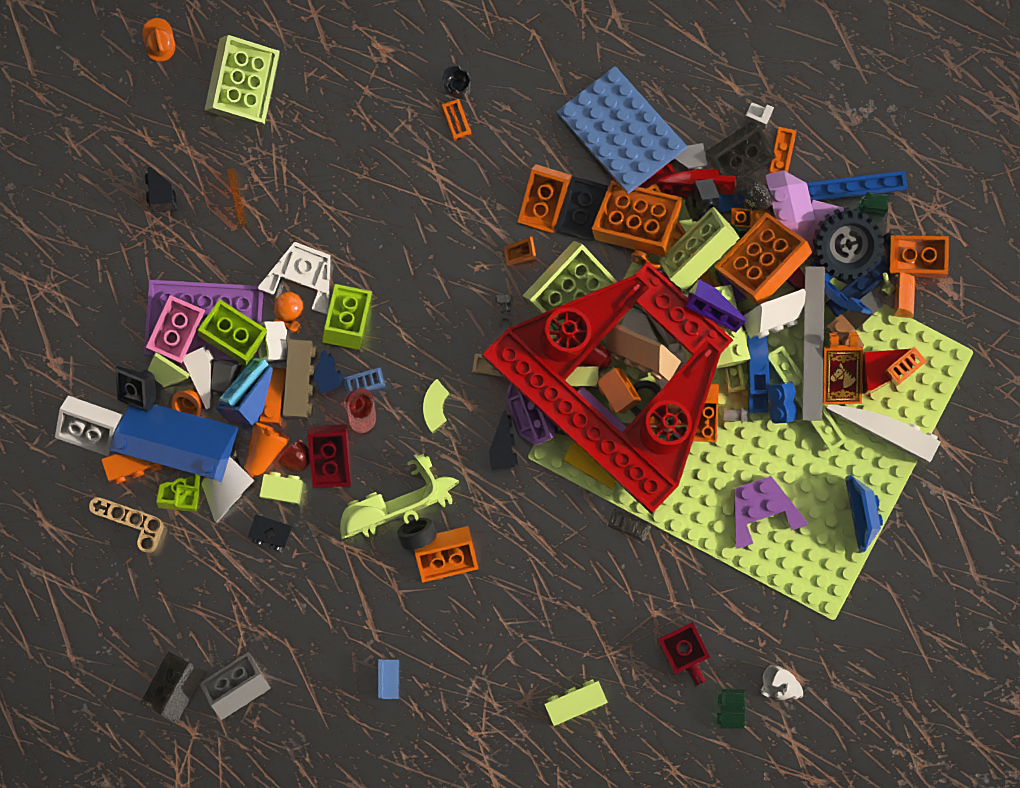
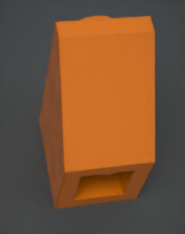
[731,208,770,232]

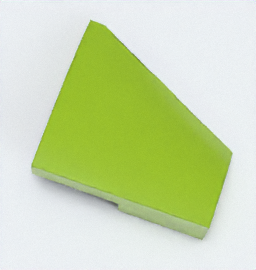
[156,474,201,512]

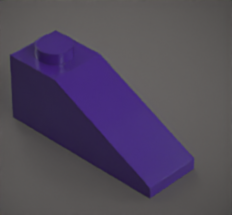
[686,280,746,333]

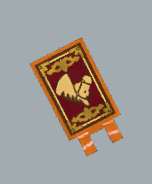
[823,332,863,404]

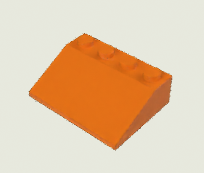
[592,181,683,257]
[714,212,812,306]

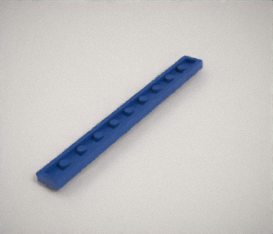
[717,171,908,213]

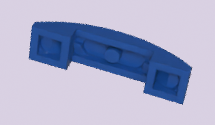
[811,262,872,314]

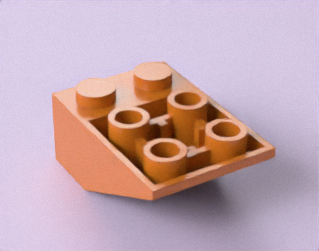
[678,384,719,442]

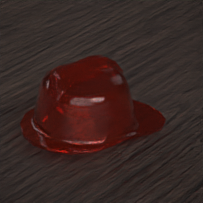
[344,388,376,433]

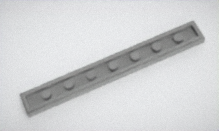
[803,267,825,421]

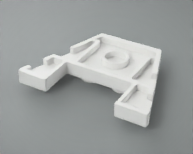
[257,242,330,315]

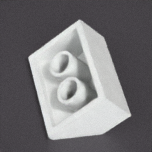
[744,289,806,339]
[55,396,122,457]

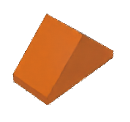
[503,237,536,265]

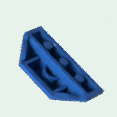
[845,475,883,554]

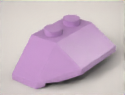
[765,171,815,239]

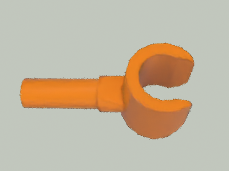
[274,319,302,334]

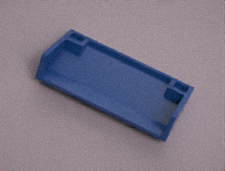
[109,404,239,483]

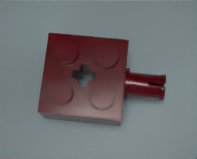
[657,622,710,687]

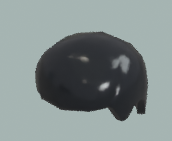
[442,65,471,96]

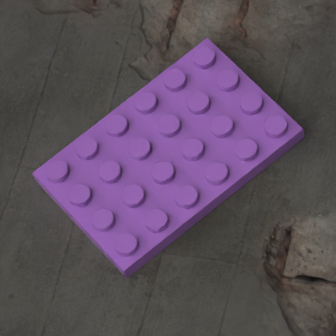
[143,280,264,362]

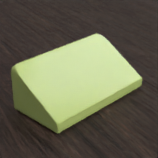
[724,361,748,393]

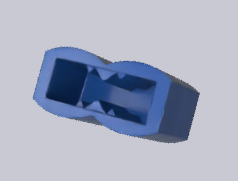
[768,382,797,424]

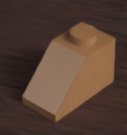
[825,314,865,347]

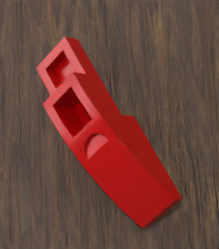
[658,169,737,197]

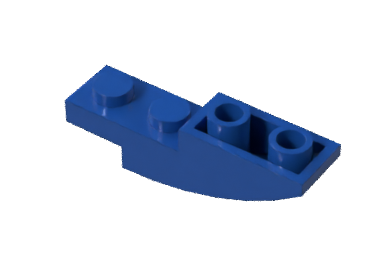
[747,335,770,413]

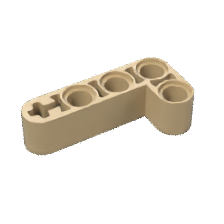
[89,497,164,553]

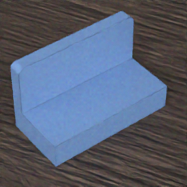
[378,659,399,699]

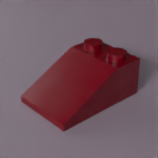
[307,424,351,488]

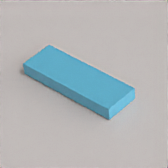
[219,358,269,407]

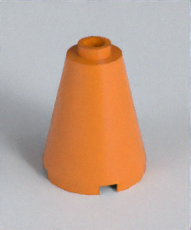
[244,422,290,478]

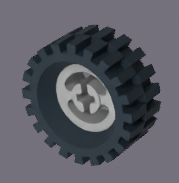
[813,208,884,279]

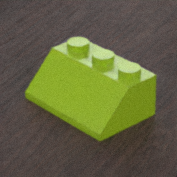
[198,299,268,367]

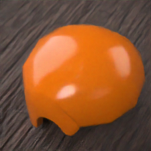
[274,292,303,323]

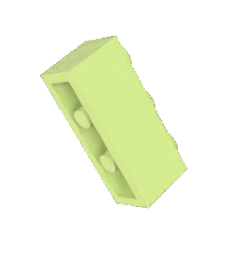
[544,679,608,726]

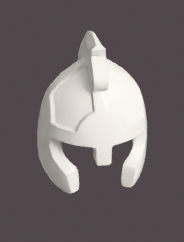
[761,665,803,700]

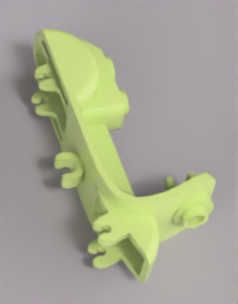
[340,454,459,539]

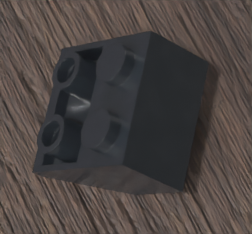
[145,167,177,212]

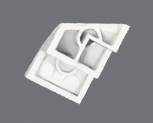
[201,457,254,523]

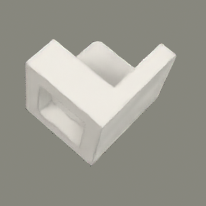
[744,103,774,129]

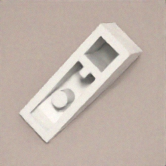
[183,346,214,409]

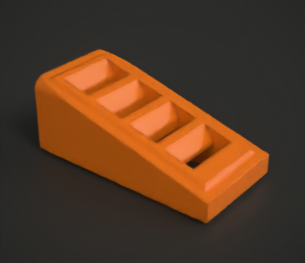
[885,347,927,386]

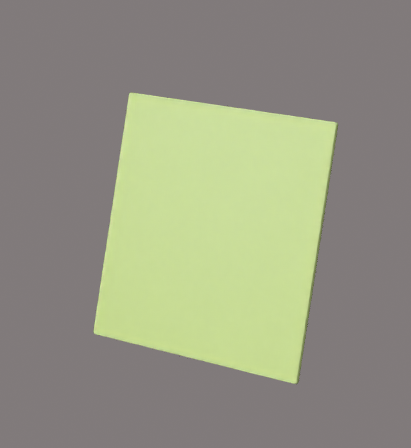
[528,199,973,620]

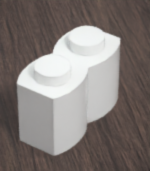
[258,322,288,362]

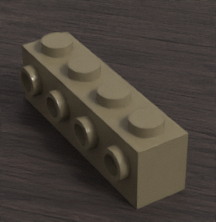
[283,339,316,419]

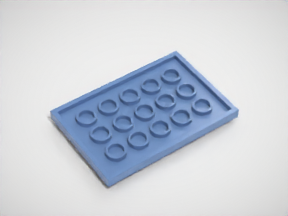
[557,66,687,194]

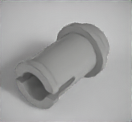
[724,408,747,423]

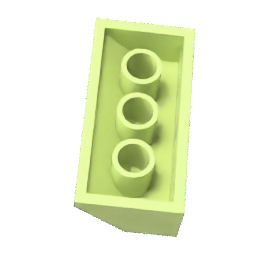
[659,207,739,291]

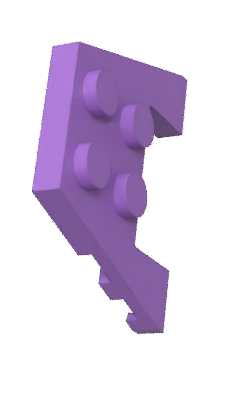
[734,476,808,550]

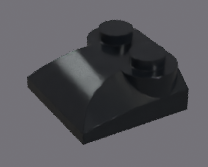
[115,366,156,412]

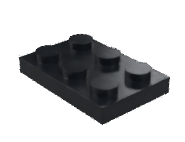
[557,176,608,241]

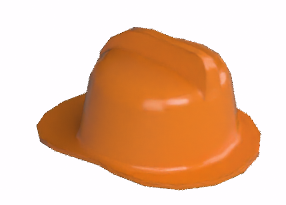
[142,18,175,61]
[172,387,203,417]

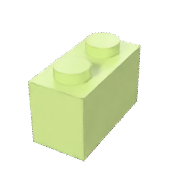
[260,472,303,505]

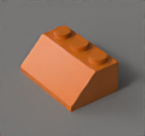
[414,526,479,583]

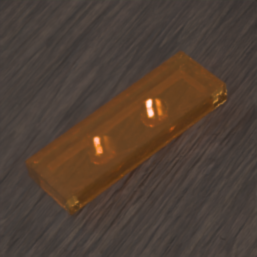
[227,168,248,228]

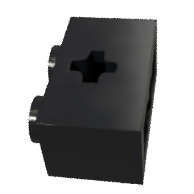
[685,179,720,222]
[248,514,293,551]

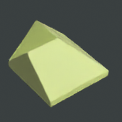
[148,352,192,387]

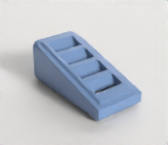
[344,368,385,397]

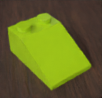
[323,284,372,350]

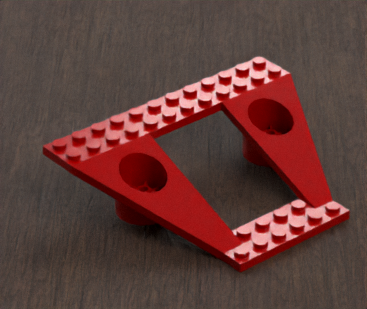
[482,262,733,514]

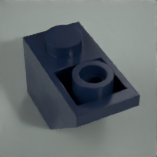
[313,350,345,397]

